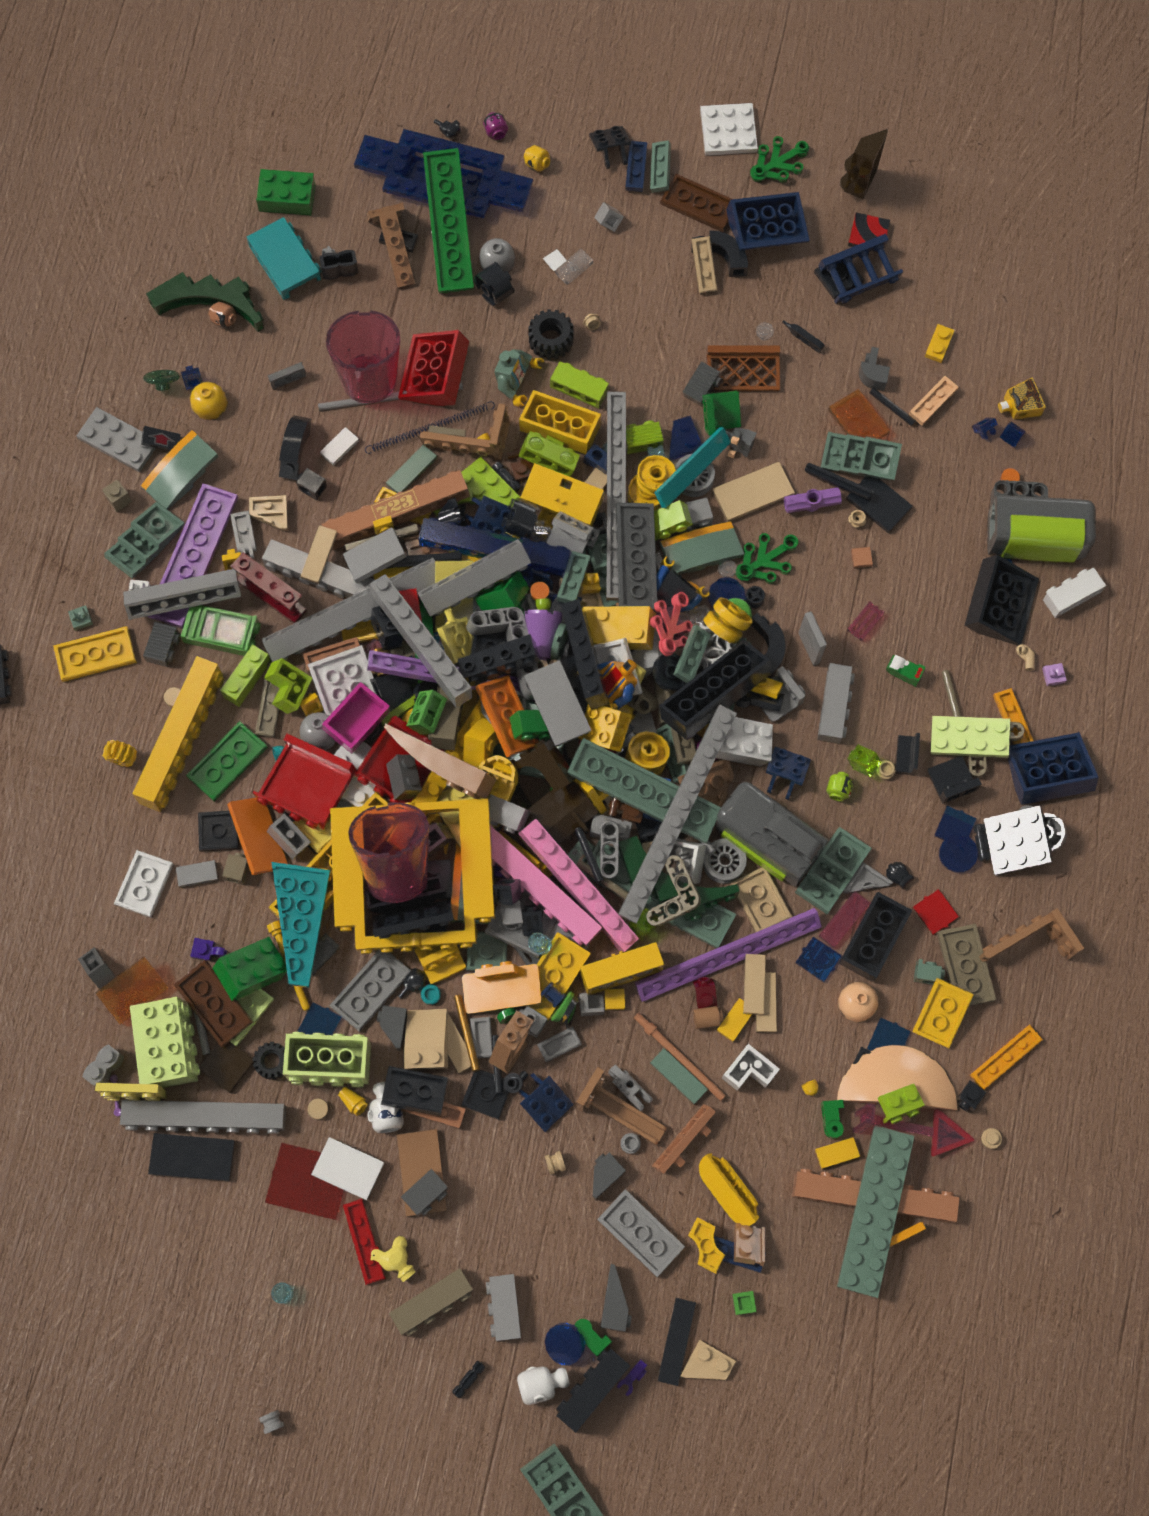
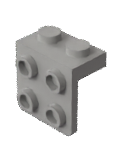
[760,666,805,722]

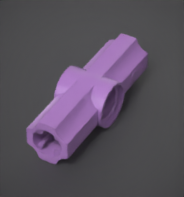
[784,487,842,513]

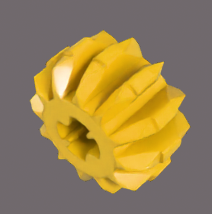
[102,740,137,767]

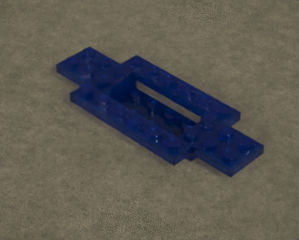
[354,129,533,218]

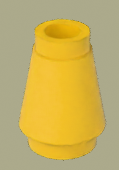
[338,1087,368,1116]

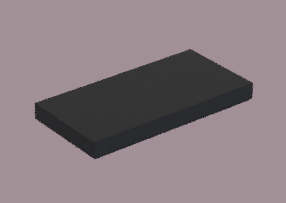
[148,1133,235,1181]

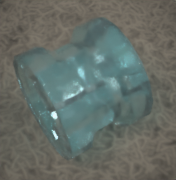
[647,445,665,457]
[528,932,552,955]
[271,1282,294,1304]

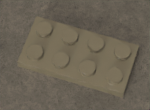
[937,924,996,1006]

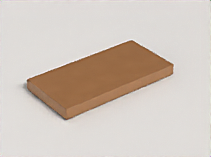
[397,1129,447,1217]

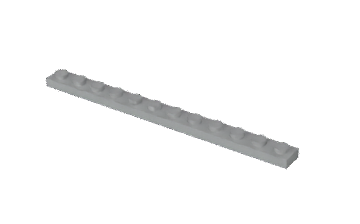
[606,392,626,601]
[618,705,737,923]

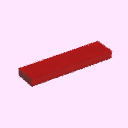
[343,1199,386,1285]

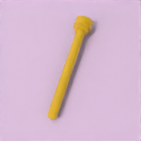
[267,920,310,1011]

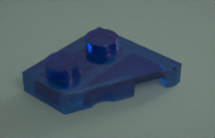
[669,416,702,460]

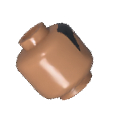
[209,302,237,328]

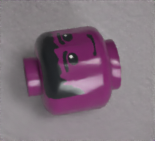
[483,112,508,140]

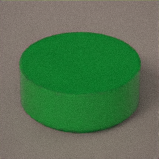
[497,1008,516,1024]

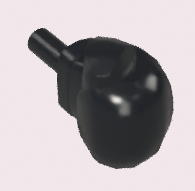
[434,119,461,139]
[398,968,427,999]

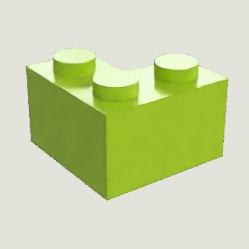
[264,658,312,714]

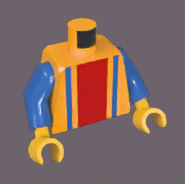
[577,659,637,710]

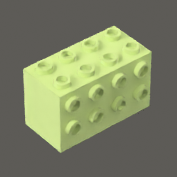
[130,997,200,1088]
[283,1032,371,1088]

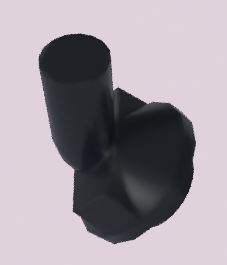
[504,1071,528,1093]

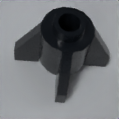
[437,497,470,533]

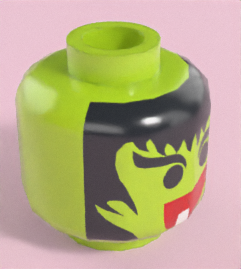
[826,772,854,802]

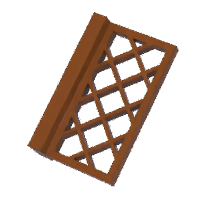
[706,345,780,391]

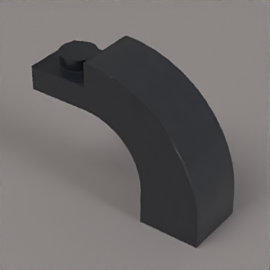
[691,230,748,277]
[279,415,312,480]
[751,613,786,679]

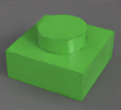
[732,1291,756,1315]

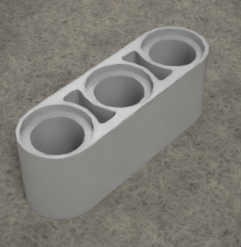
[600,820,619,878]

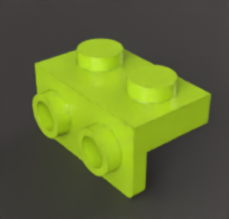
[877,1084,925,1124]

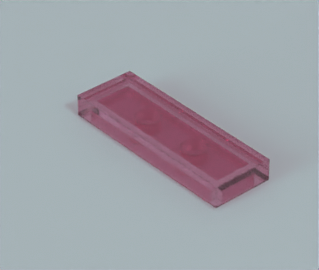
[818,891,870,949]

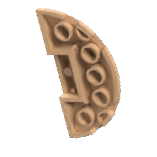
[837,1045,957,1111]

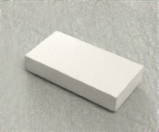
[320,427,359,466]

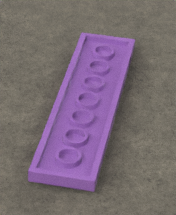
[148,484,238,629]

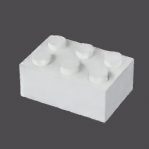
[716,717,773,767]

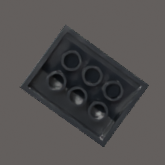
[964,555,1039,646]

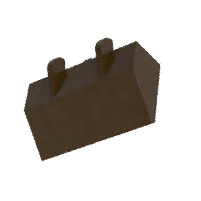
[840,129,888,200]
[515,781,599,860]

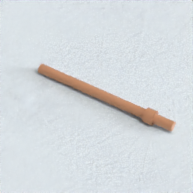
[634,1012,726,1101]

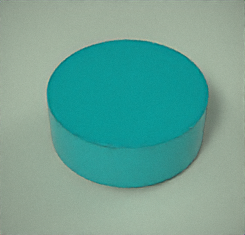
[421,984,441,1005]

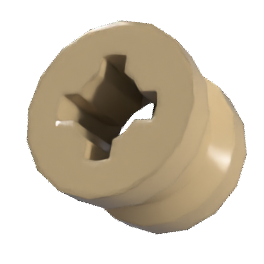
[545,1151,566,1175]

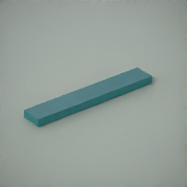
[654,427,731,508]

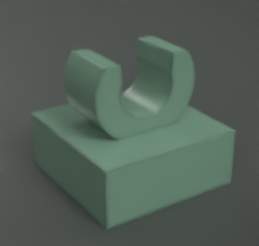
[68,605,93,631]

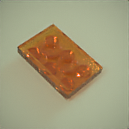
[828,389,890,439]
[95,956,169,1024]

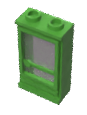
[181,605,261,656]

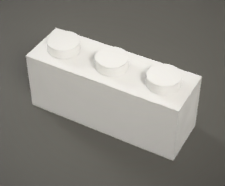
[1043,568,1106,618]

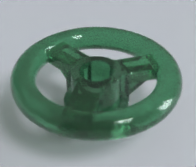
[143,370,180,391]

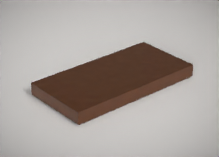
[660,174,732,232]
[174,959,254,1047]

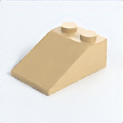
[404,1009,448,1071]

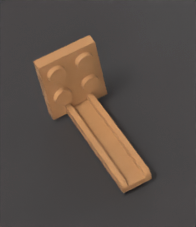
[366,202,415,288]
[419,404,511,461]
[979,908,1084,962]
[576,1067,667,1146]

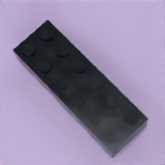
[659,639,771,740]

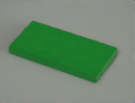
[186,721,268,802]

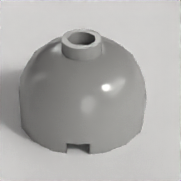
[479,238,515,272]
[299,712,335,751]
[1043,813,1068,852]

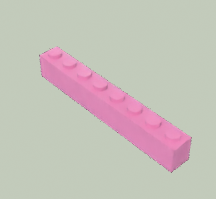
[518,819,639,952]
[491,826,602,947]

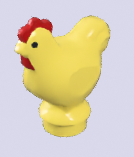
[369,1236,416,1282]

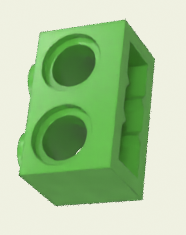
[406,690,447,735]

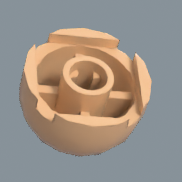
[838,982,878,1022]

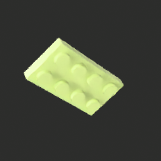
[931,716,1010,758]

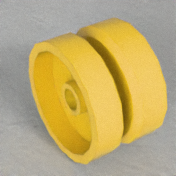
[703,597,752,644]
[624,731,670,776]

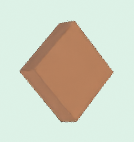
[851,547,873,568]

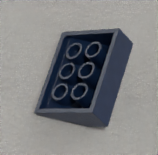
[726,192,810,250]
[1008,732,1099,805]

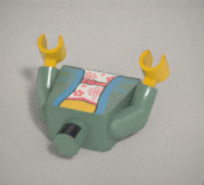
[494,349,544,407]

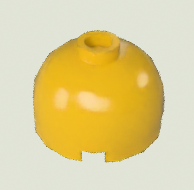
[190,382,228,420]

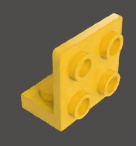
[578,705,632,752]

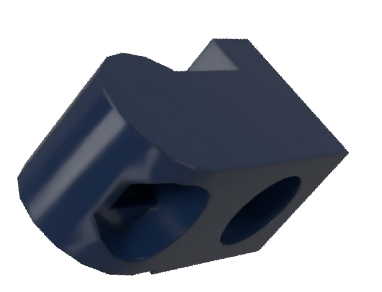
[583,444,607,475]

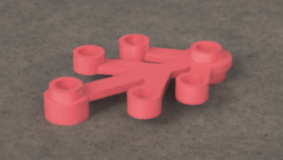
[650,592,693,656]

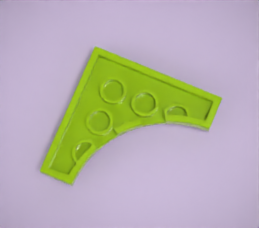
[433,457,520,516]

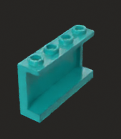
[246,217,321,300]

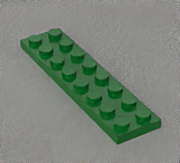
[423,148,474,294]

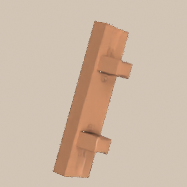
[652,1104,715,1174]

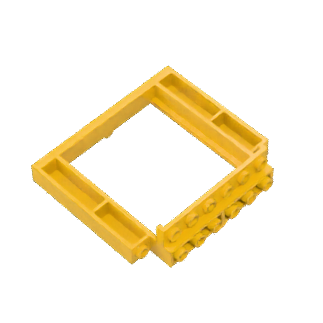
[330,798,496,954]

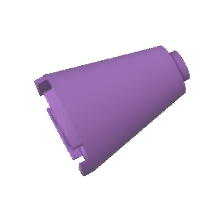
[525,609,563,661]

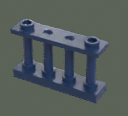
[818,234,903,304]

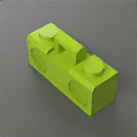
[519,431,580,477]

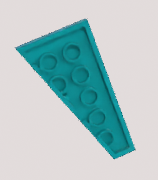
[271,862,331,988]

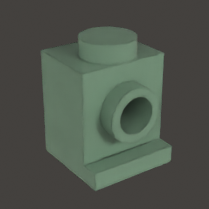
[913,959,945,985]

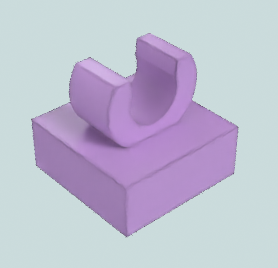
[1042,663,1067,686]

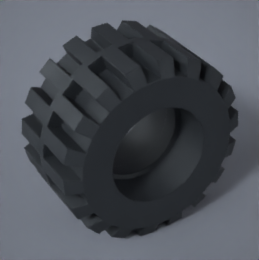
[528,309,574,360]

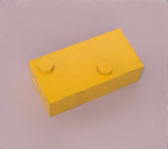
[519,390,601,454]
[583,606,656,650]

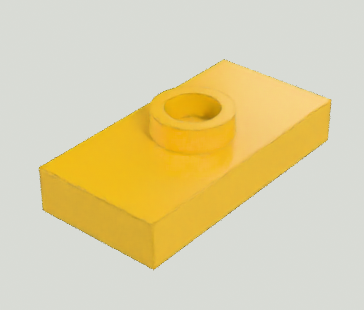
[750,678,783,699]

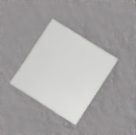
[543,249,568,271]

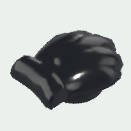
[886,862,914,889]

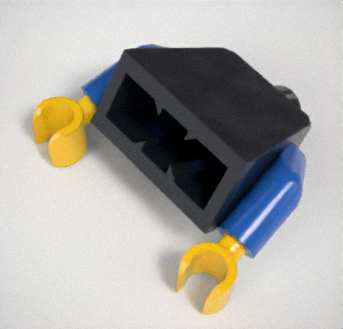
[656,556,710,614]

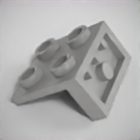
[546,511,594,556]

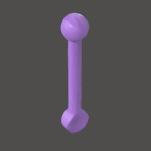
[110,1075,121,1117]

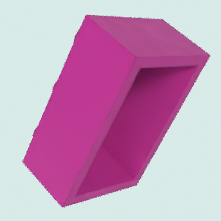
[322,682,390,754]

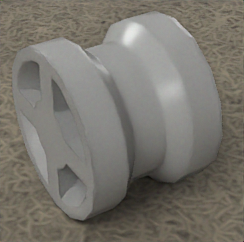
[259,1410,284,1434]

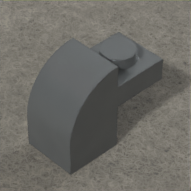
[859,347,890,391]

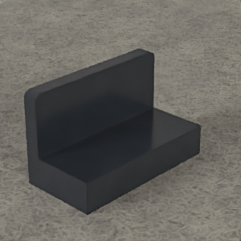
[895,733,920,775]

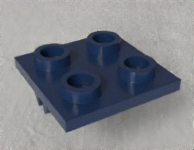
[465,496,510,540]
[766,746,811,800]
[519,1073,574,1132]

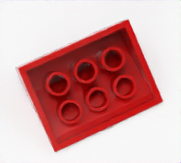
[398,330,469,406]

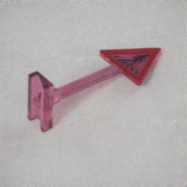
[853,1103,974,1157]

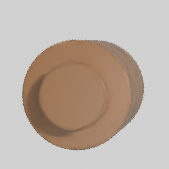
[693,1006,723,1029]

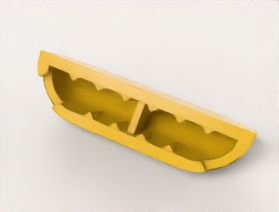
[699,1153,759,1226]

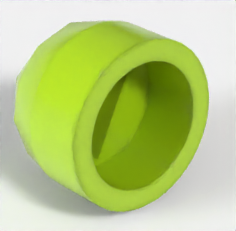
[536,598,551,611]

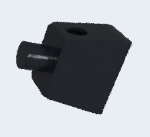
[370,675,418,712]

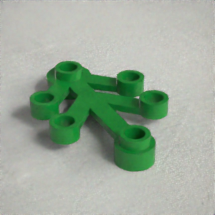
[750,136,809,183]
[735,533,798,584]

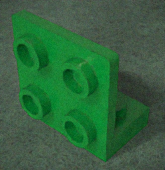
[702,391,741,436]

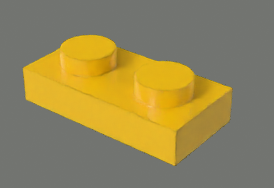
[925,324,954,363]

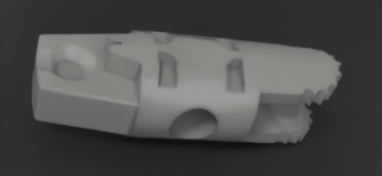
[608,1065,653,1111]

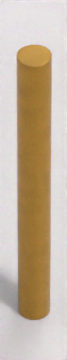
[454,995,480,1072]

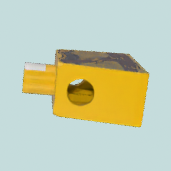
[998,377,1046,419]

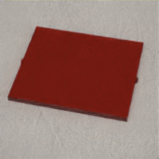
[265,1143,345,1220]

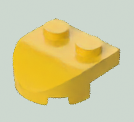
[478,755,518,802]

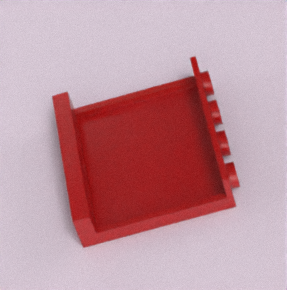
[354,716,445,804]
[253,733,357,830]

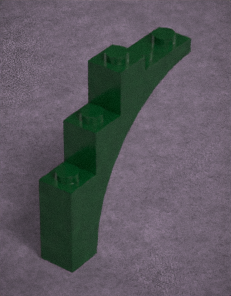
[146,272,264,332]
[618,836,740,922]

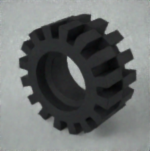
[253,1042,285,1080]

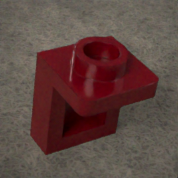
[693,977,718,1009]

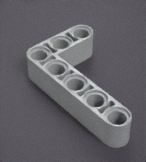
[466,607,538,700]

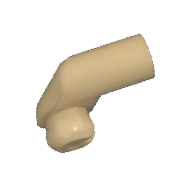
[1016,644,1035,671]

